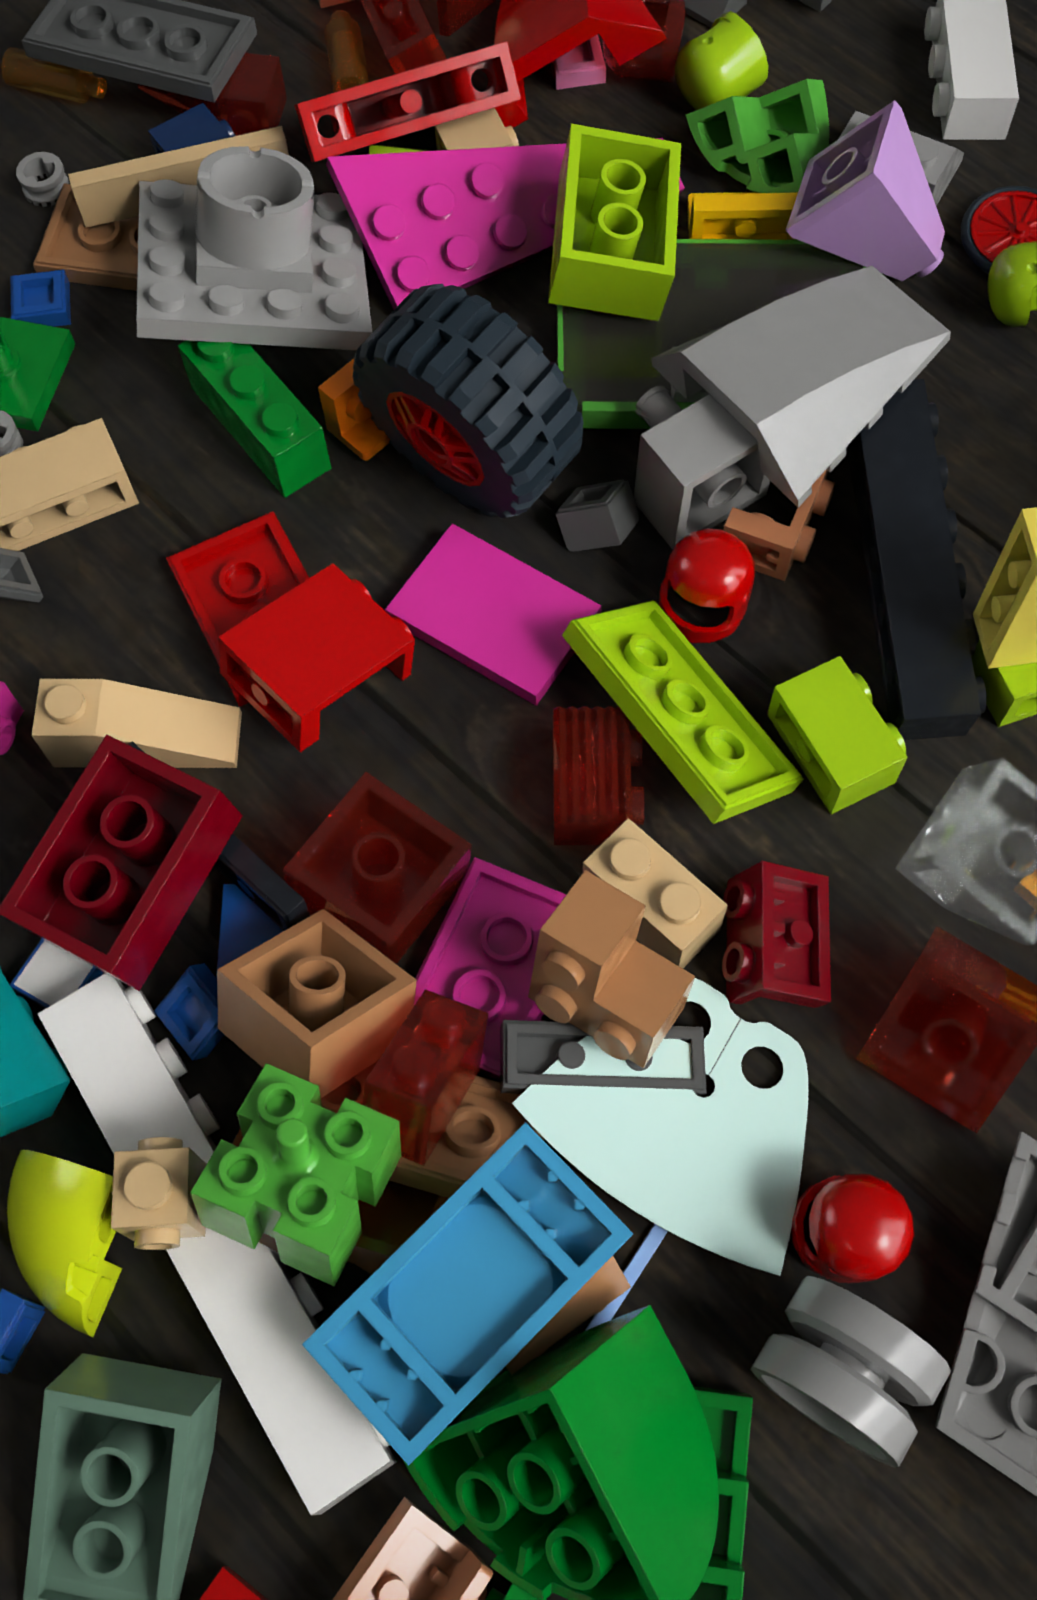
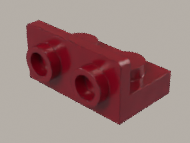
[722,861,831,1008]

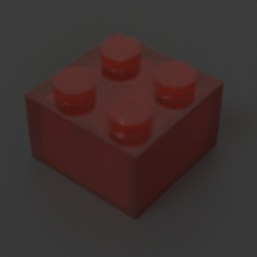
[283,772,472,964]

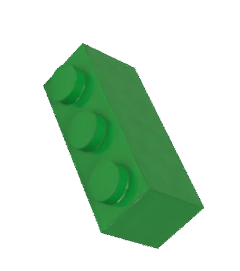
[177,340,332,498]

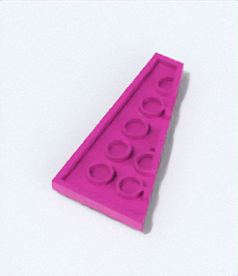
[326,138,685,310]

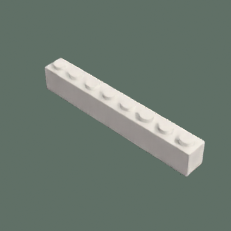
[38,973,397,1516]

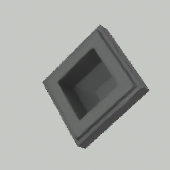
[0,548,43,603]

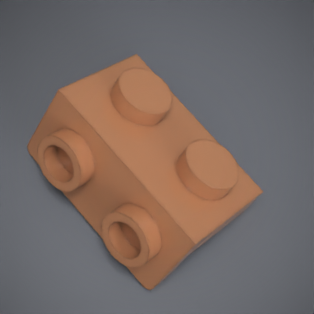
[333,1497,493,1600]

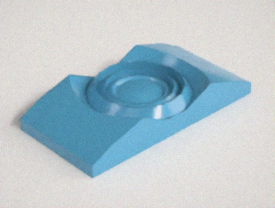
[302,1122,633,1466]

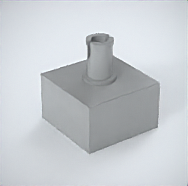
[634,385,770,550]

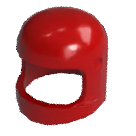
[659,528,755,643]
[791,1174,914,1283]

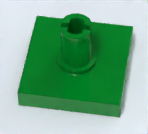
[0,317,76,432]

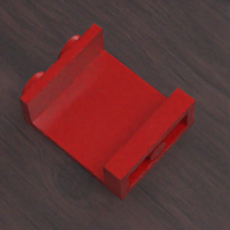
[218,563,415,752]

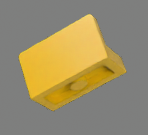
[687,192,798,240]

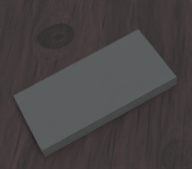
[21,0,257,103]

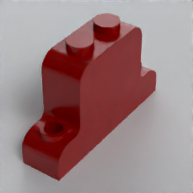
[294,41,521,162]

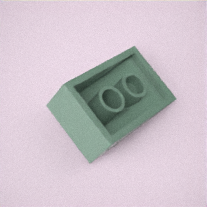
[23,1353,221,1600]

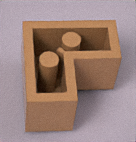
[528,870,695,1069]

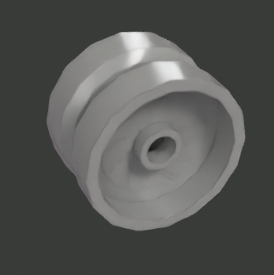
[750,1276,951,1467]

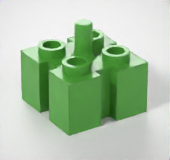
[190,1063,401,1287]

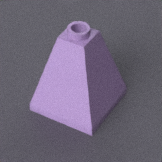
[786,100,945,281]

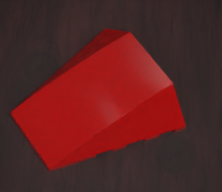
[493,0,667,128]

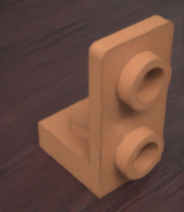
[723,470,836,581]

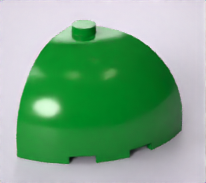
[402,1305,719,1600]

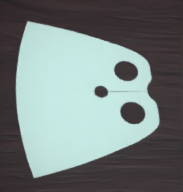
[512,978,809,1276]

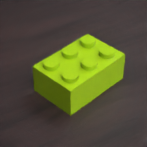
[548,123,681,321]

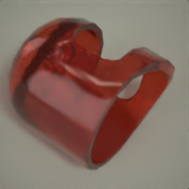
[603,0,685,83]

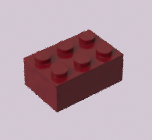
[0,734,243,991]

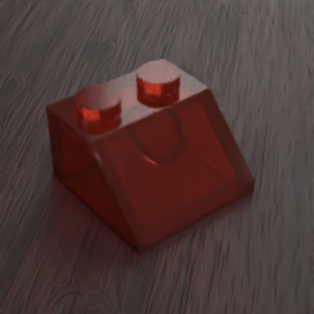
[856,926,1037,1134]

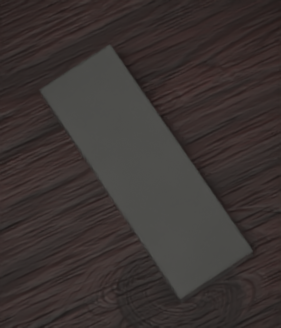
[500,1020,707,1097]

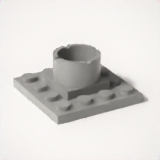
[136,146,372,350]

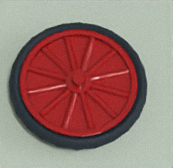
[961,186,1037,274]

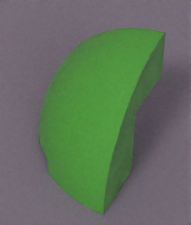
[686,79,829,193]

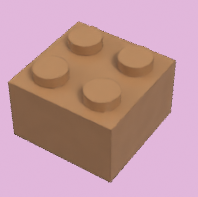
[217,909,417,1098]

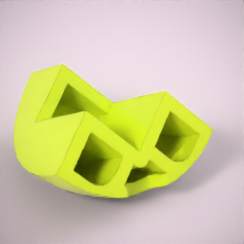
[7,1150,122,1338]

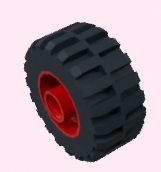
[353,284,584,518]

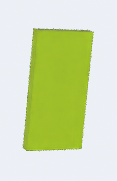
[562,600,804,824]

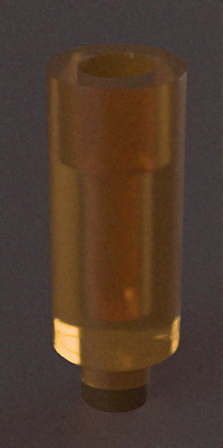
[324,10,369,93]
[1,47,107,104]

